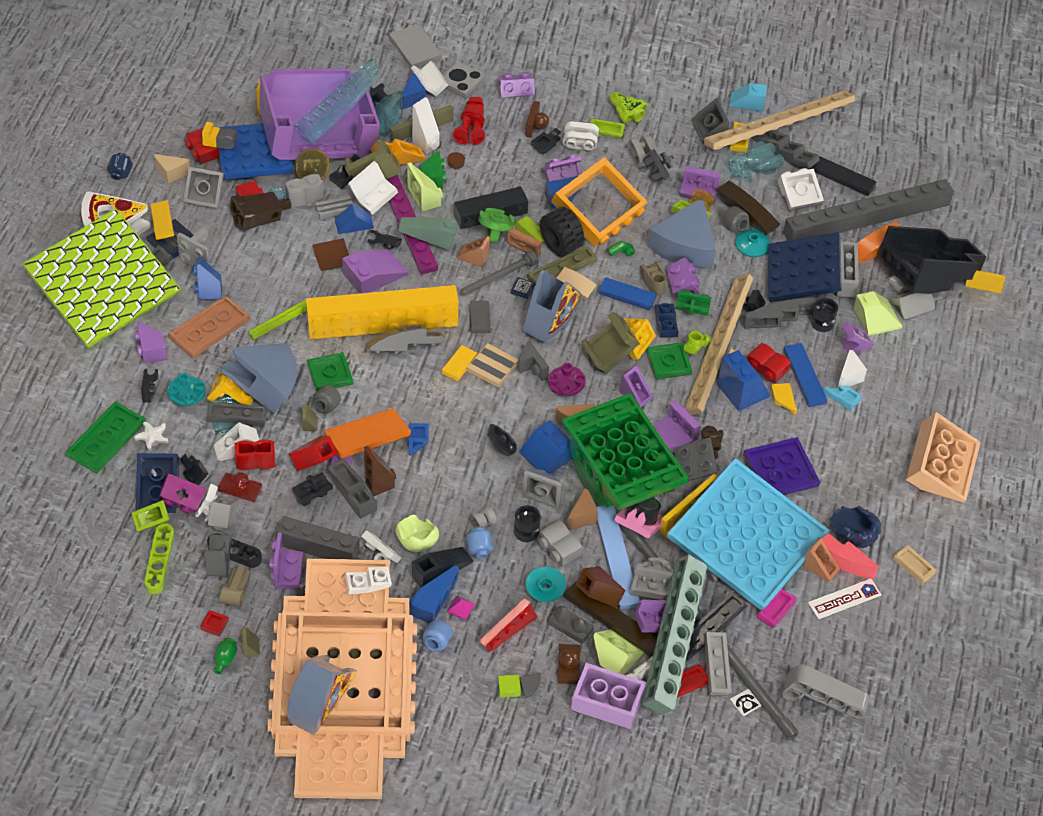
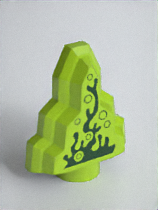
[609,92,648,124]

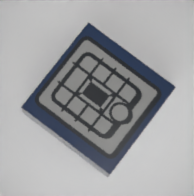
[511,277,535,299]

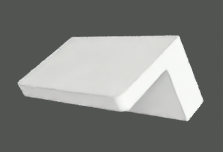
[411,61,448,97]

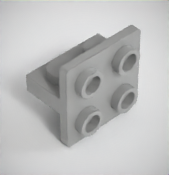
[177,227,211,266]

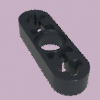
[207,533,262,568]

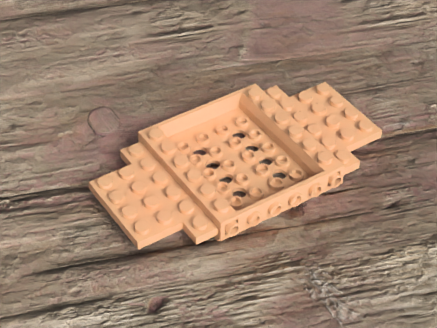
[268,559,417,799]

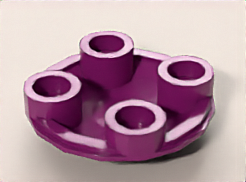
[548,363,586,396]

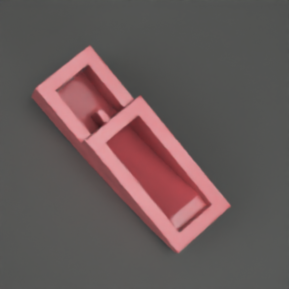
[822,533,879,579]

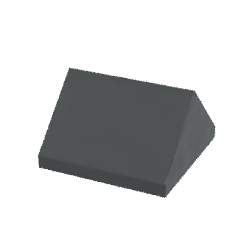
[691,98,729,144]

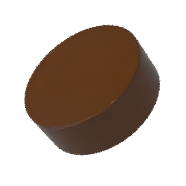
[447,152,465,169]

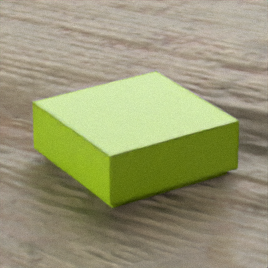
[498,675,521,698]

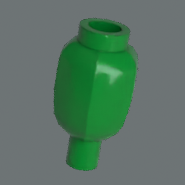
[214,637,237,675]

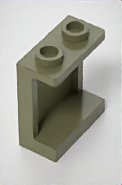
[345,139,401,180]
[581,312,640,373]

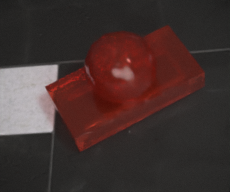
[218,472,263,503]

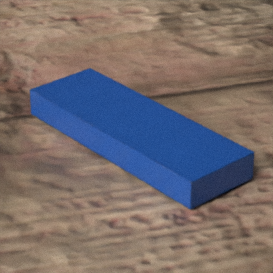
[599,277,657,310]

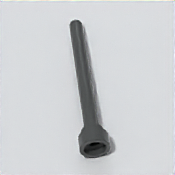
[460,250,538,295]

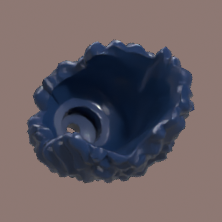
[829,506,882,548]

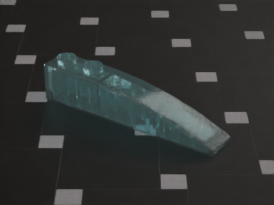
[294,58,381,144]

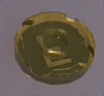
[295,148,330,180]

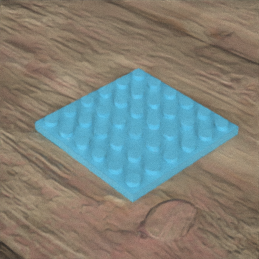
[666,458,830,610]

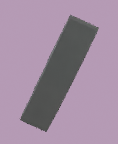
[752,130,819,169]
[744,297,816,329]

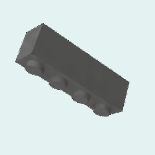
[276,516,360,560]

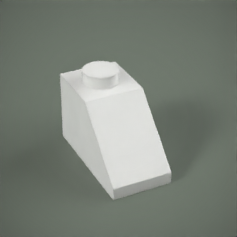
[214,423,259,461]

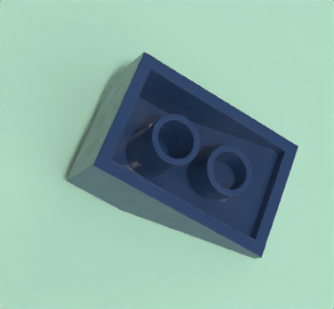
[136,453,180,513]

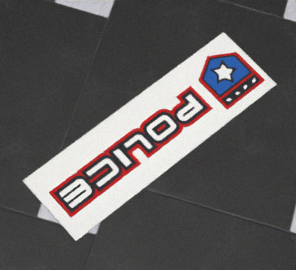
[808,579,882,619]

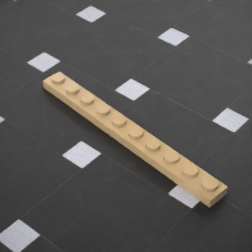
[704,90,855,150]
[685,273,753,416]

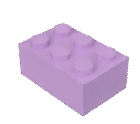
[571,663,646,729]

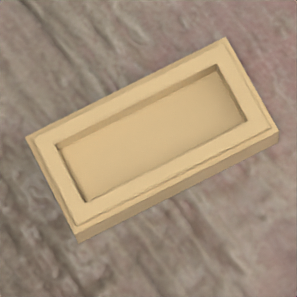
[893,545,937,585]

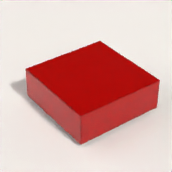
[200,610,229,637]

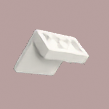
[348,161,398,215]

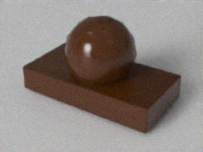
[525,101,549,138]
[558,644,580,684]

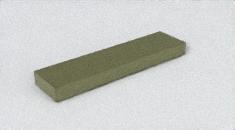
[390,105,454,142]
[527,246,597,287]

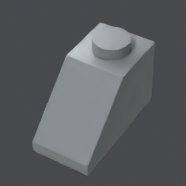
[208,496,240,531]

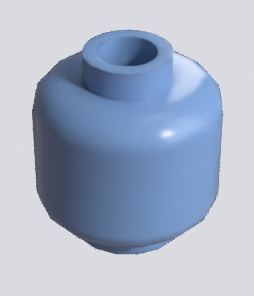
[466,527,493,559]
[422,620,453,651]

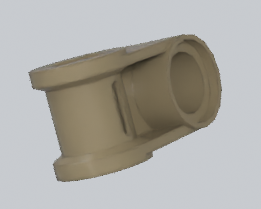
[640,261,667,296]

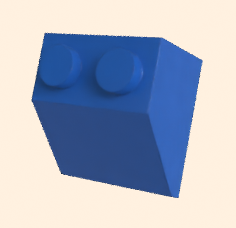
[519,420,572,474]

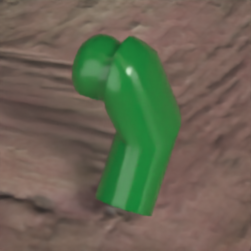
[607,241,635,256]

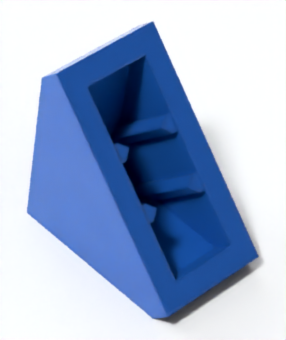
[401,73,426,109]
[335,204,374,234]

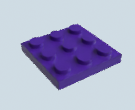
[743,437,820,495]

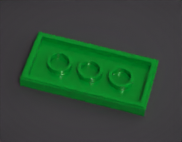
[65,401,146,474]

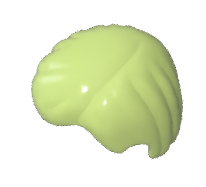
[395,515,439,553]

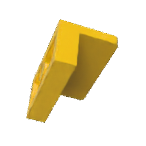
[965,271,1006,293]

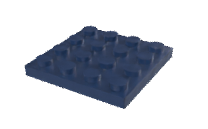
[768,232,842,302]

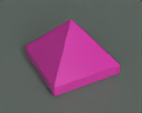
[448,596,475,620]

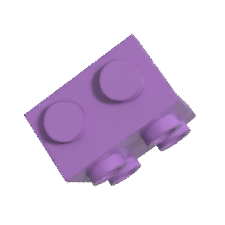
[653,400,701,454]

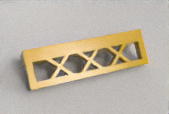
[659,474,718,544]

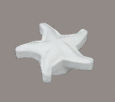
[134,422,168,451]

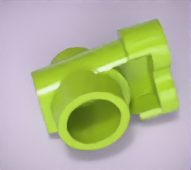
[684,329,711,355]

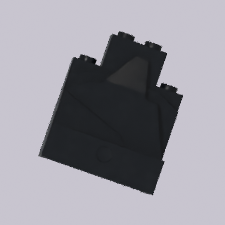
[877,226,987,294]

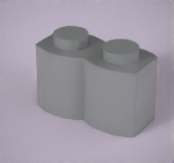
[285,174,324,207]
[538,520,582,566]

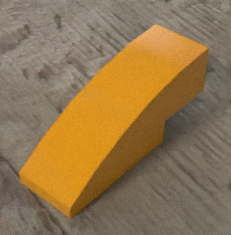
[370,139,426,164]

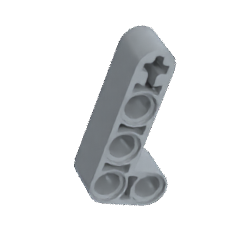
[782,665,870,719]

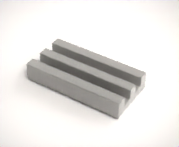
[315,196,353,219]

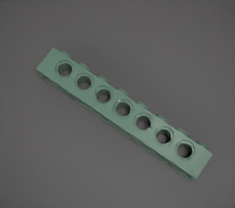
[642,555,708,715]

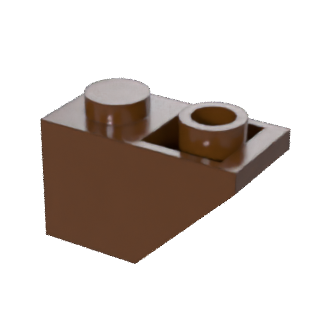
[576,566,625,607]

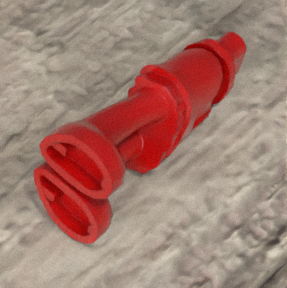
[453,97,485,145]

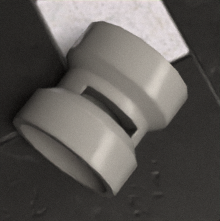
[470,506,497,528]

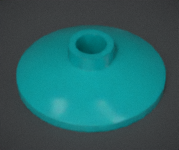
[735,229,771,257]
[526,567,566,602]

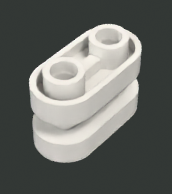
[563,121,599,151]

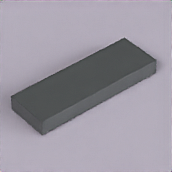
[207,402,268,426]

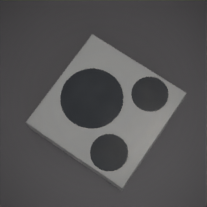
[443,61,486,98]

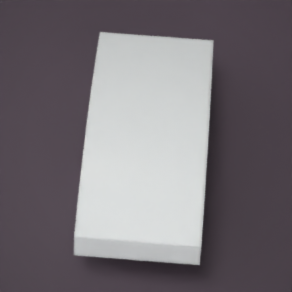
[344,567,392,595]

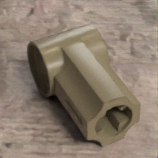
[220,566,251,607]

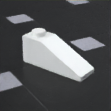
[412,97,439,154]

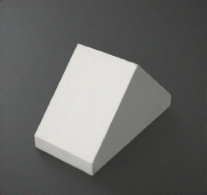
[838,350,867,388]

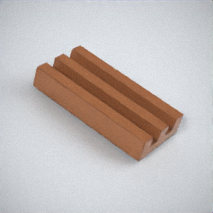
[507,228,542,258]

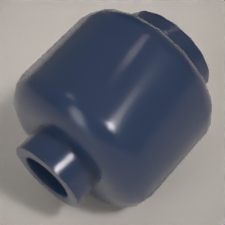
[107,153,133,180]

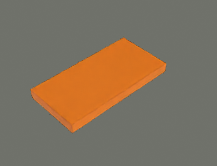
[324,408,411,459]

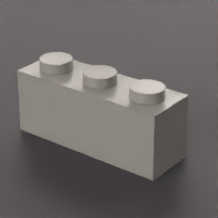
[837,241,859,298]

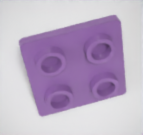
[541,155,583,182]
[680,166,721,202]

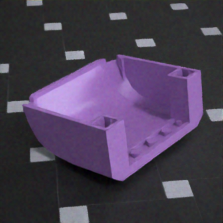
[260,68,380,160]

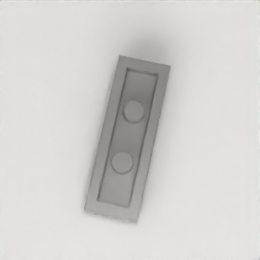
[704,632,732,695]

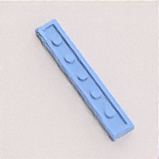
[596,505,640,610]

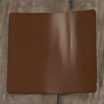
[313,238,349,271]

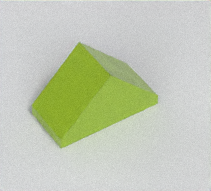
[131,501,169,532]

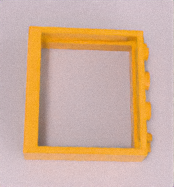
[551,157,648,247]

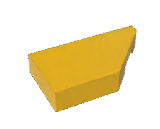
[771,383,797,415]

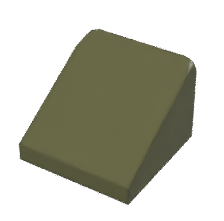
[302,404,318,431]
[242,627,260,656]

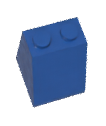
[718,350,770,411]

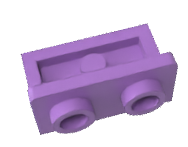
[498,72,535,97]
[666,257,700,297]
[634,600,666,632]

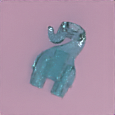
[728,141,784,181]

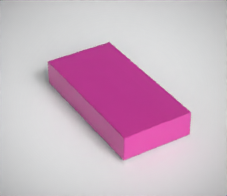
[757,589,797,629]

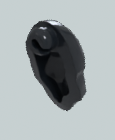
[487,424,517,456]

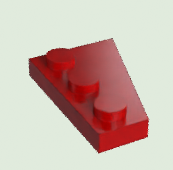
[479,598,538,653]

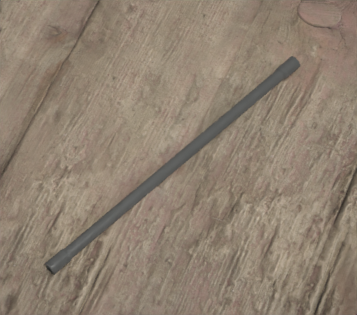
[623,526,799,740]

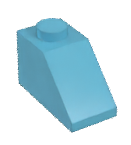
[729,83,767,112]

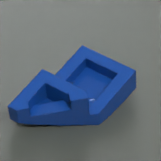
[409,423,429,455]

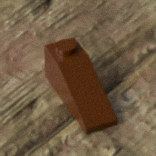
[364,446,396,497]

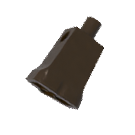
[229,192,291,230]

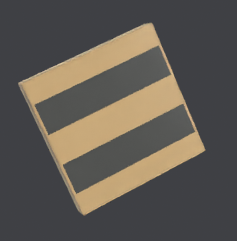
[467,343,519,388]

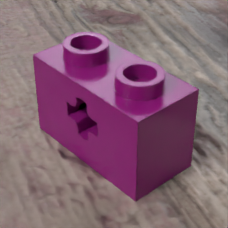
[158,474,206,514]

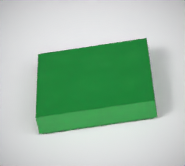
[646,342,692,380]
[307,352,353,392]

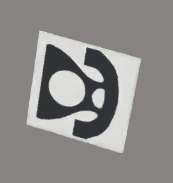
[730,689,762,716]

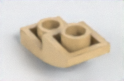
[556,267,597,300]

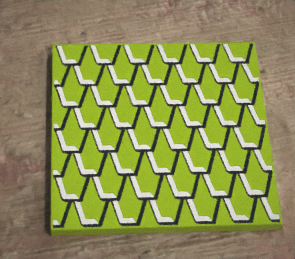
[23,209,181,349]

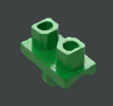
[675,290,712,316]

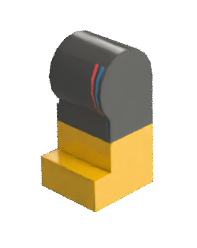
[202,122,238,149]

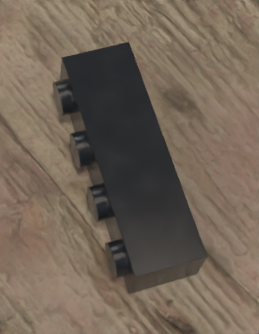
[454,186,528,229]

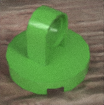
[479,208,515,243]

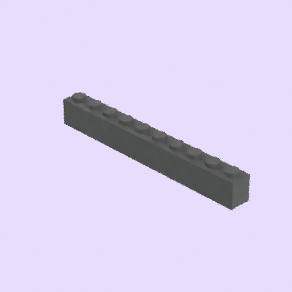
[783,179,954,240]

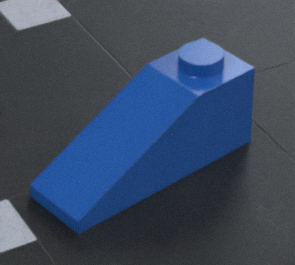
[409,565,459,623]

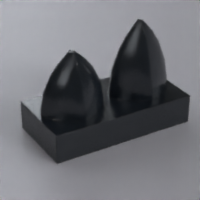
[329,154,360,189]

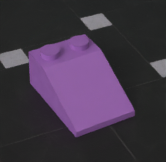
[342,249,408,294]

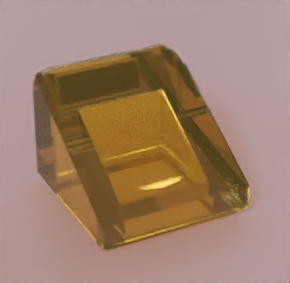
[689,188,715,212]

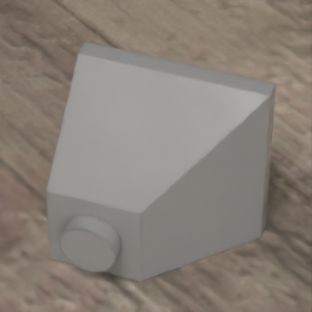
[183,166,224,208]
[522,467,562,509]

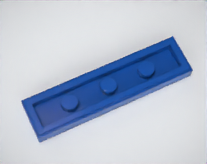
[784,343,827,407]

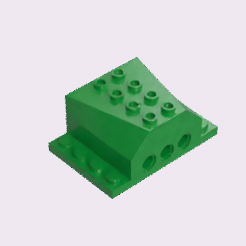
[562,393,689,511]

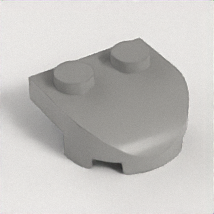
[631,558,674,600]

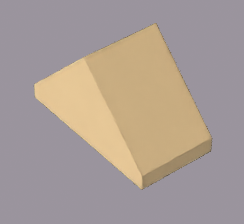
[154,154,190,184]

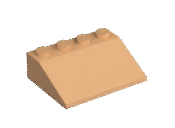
[906,412,980,502]

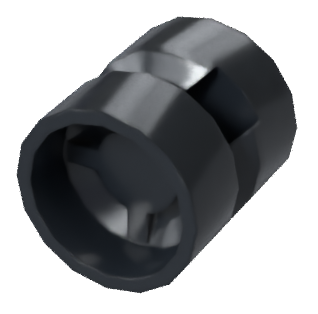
[811,298,838,332]
[514,505,541,542]

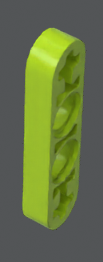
[144,523,174,594]

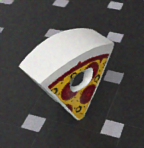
[81,192,150,236]

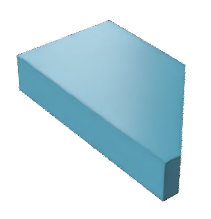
[823,386,862,411]

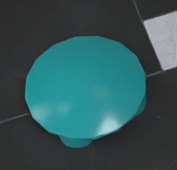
[167,373,205,406]

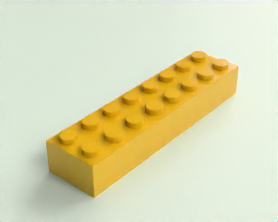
[306,285,459,339]

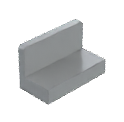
[890,291,935,319]

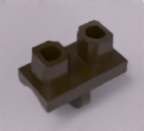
[701,426,724,460]

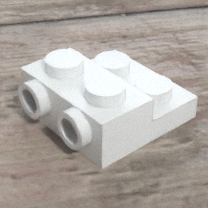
[777,168,824,210]

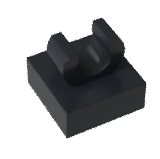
[743,290,766,312]

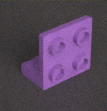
[270,532,304,590]

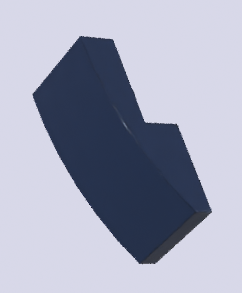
[655,303,679,338]

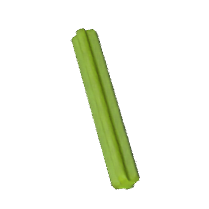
[248,299,307,340]

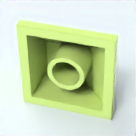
[407,162,443,212]
[853,291,902,336]
[594,629,644,675]

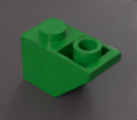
[420,151,446,189]

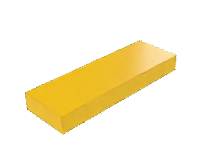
[150,200,174,240]

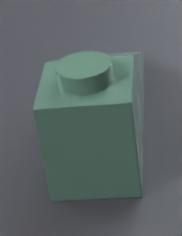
[398,217,458,250]

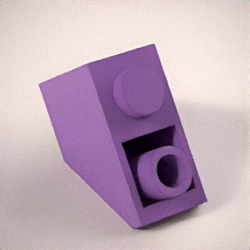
[135,322,167,363]

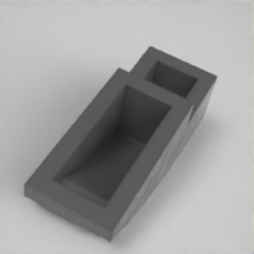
[327,459,377,519]

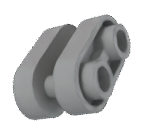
[628,135,662,168]

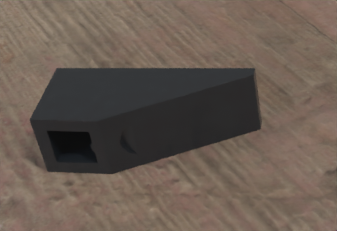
[412,547,474,587]

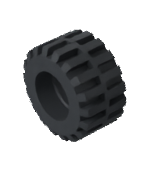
[539,207,585,257]

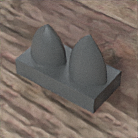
[548,606,594,644]

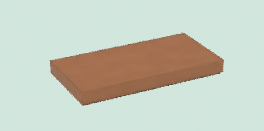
[168,295,250,359]

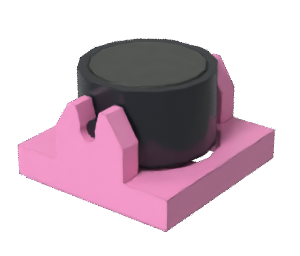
[614,497,664,538]

